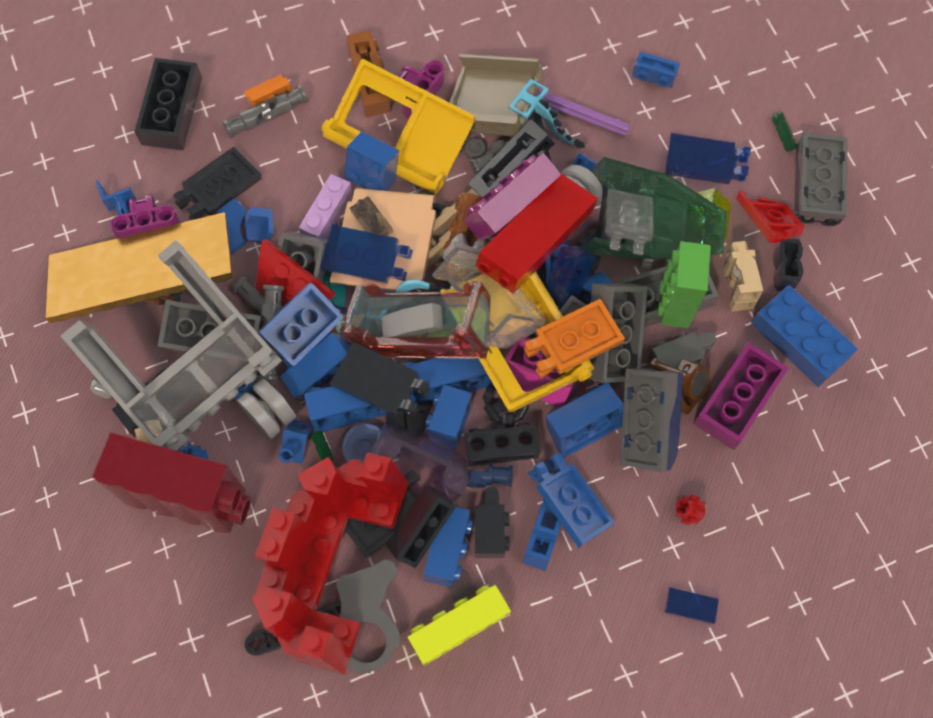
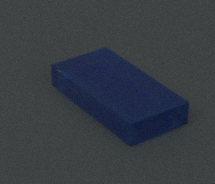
[664,587,719,625]

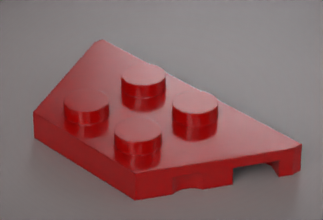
[736,191,805,244]
[256,239,336,307]

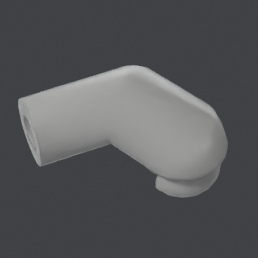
[90,379,112,399]

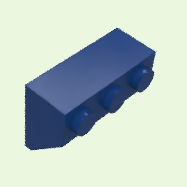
[546,382,623,458]

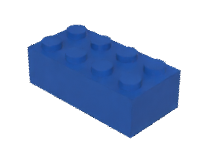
[751,285,858,388]

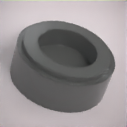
[464,139,486,159]

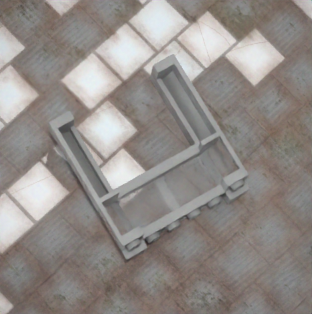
[61,240,282,451]

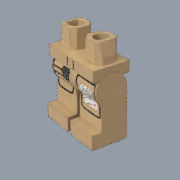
[723,241,764,312]

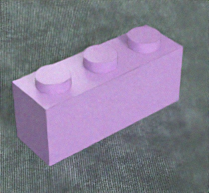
[299,174,353,239]

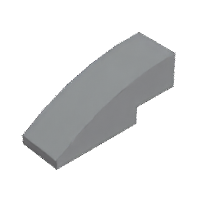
[382,303,443,341]

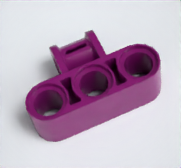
[399,60,444,119]
[110,194,180,238]

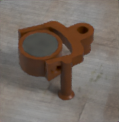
[650,358,710,414]

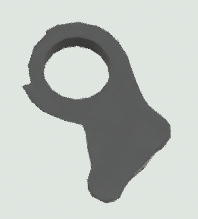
[336,559,400,673]

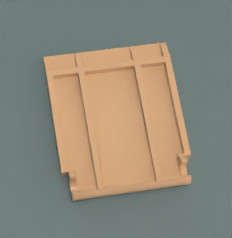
[330,188,436,293]

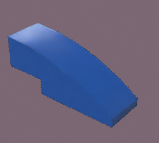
[522,500,561,571]

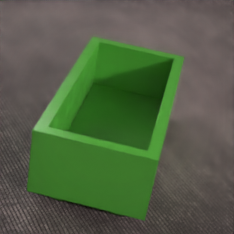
[657,241,711,328]

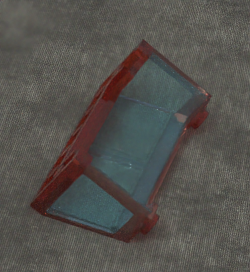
[340,281,491,359]

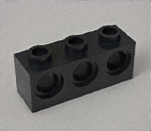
[464,423,540,467]

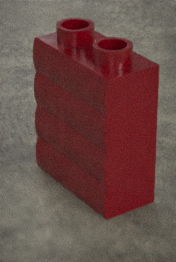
[92,432,251,533]

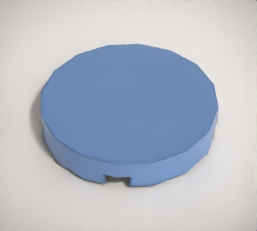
[342,423,390,462]

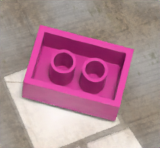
[505,334,576,408]

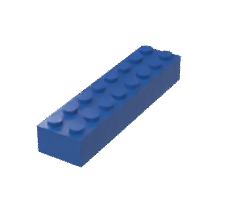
[304,344,494,433]

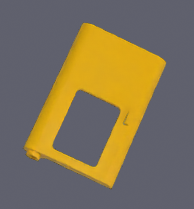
[321,59,475,195]
[440,271,594,412]

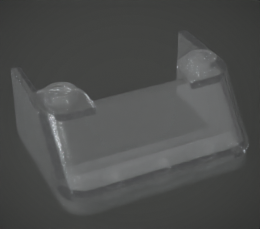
[432,247,546,348]

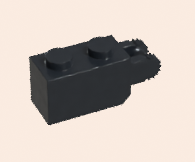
[475,486,510,558]

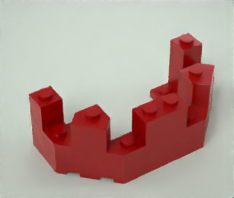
[252,453,409,675]

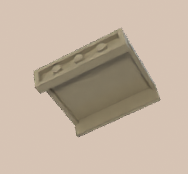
[449,54,544,136]

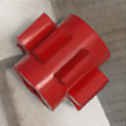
[675,494,706,526]

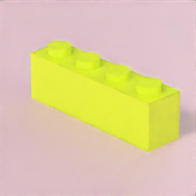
[408,585,511,666]

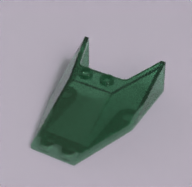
[580,157,727,260]

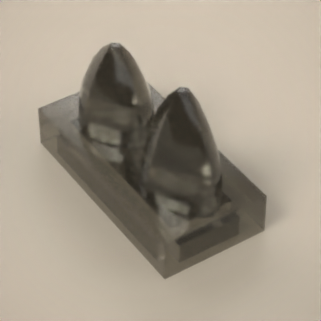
[349,196,394,244]

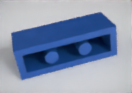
[280,332,351,400]
[424,507,473,588]

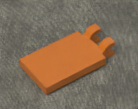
[524,299,625,378]

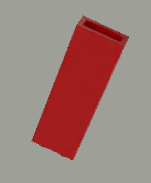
[475,173,598,294]

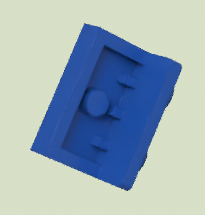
[632,52,680,88]

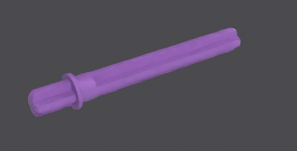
[536,88,630,136]

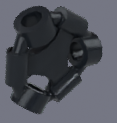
[482,385,529,428]

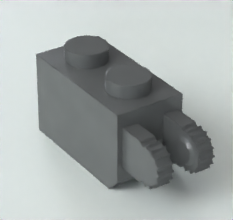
[649,332,717,371]

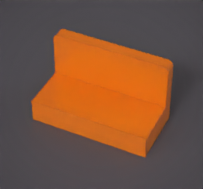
[244,75,292,107]

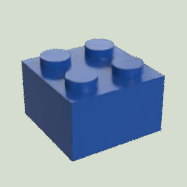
[344,131,399,191]
[425,385,471,451]

